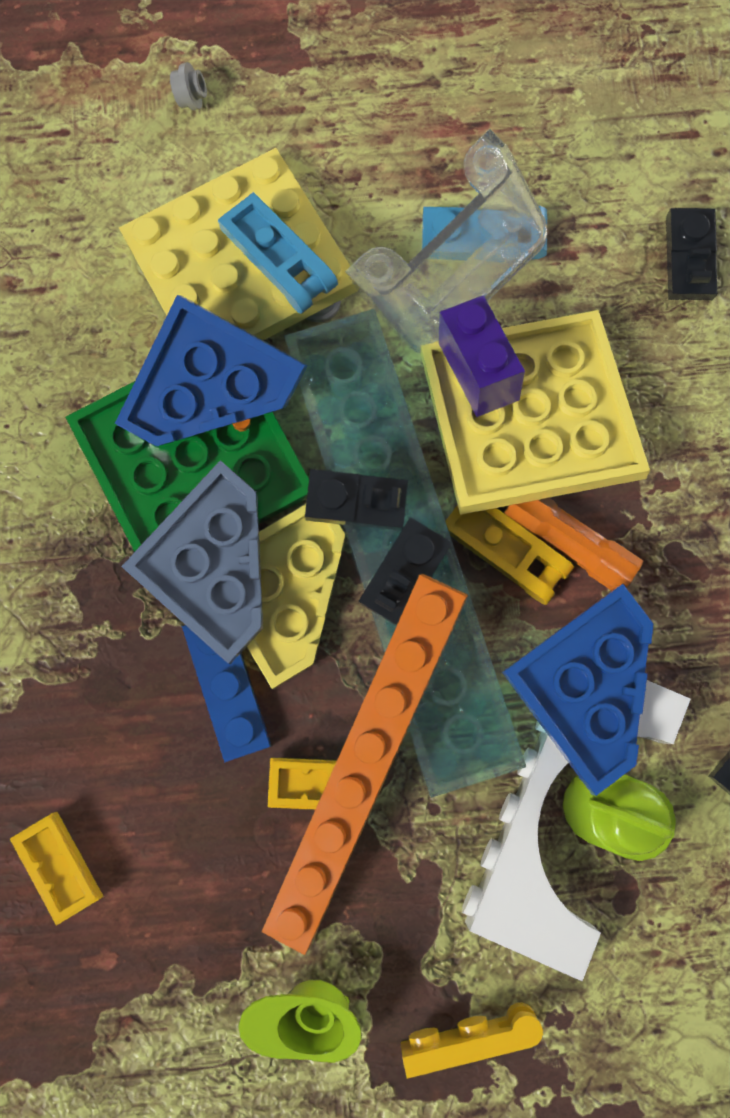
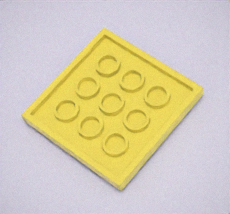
[119,148,361,340]
[420,310,650,515]

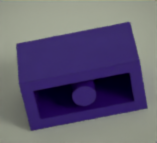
[438,295,525,417]

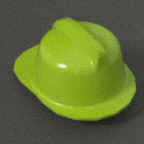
[563,774,676,861]
[238,979,362,1063]

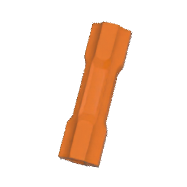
[504,498,643,591]

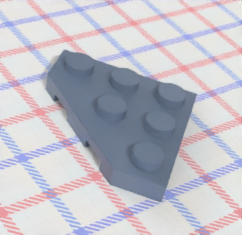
[121,460,263,665]

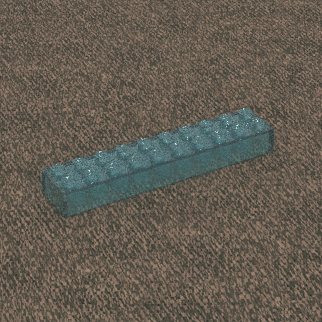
[284,308,526,798]

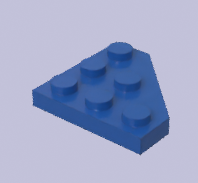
[115,295,308,446]
[502,584,654,796]

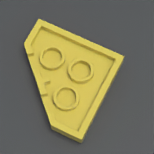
[247,504,346,689]

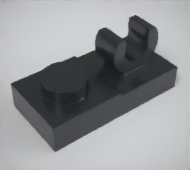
[666,208,718,300]
[305,469,408,531]
[358,517,453,626]

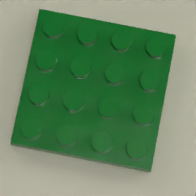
[65,381,309,552]

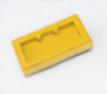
[268,757,337,810]
[10,812,104,926]

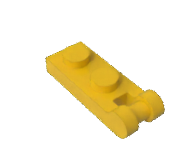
[441,505,574,605]
[401,1002,543,1079]

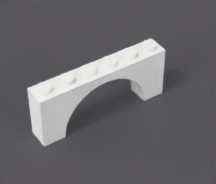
[462,680,691,981]

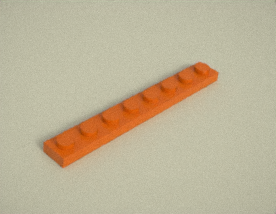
[262,574,468,955]

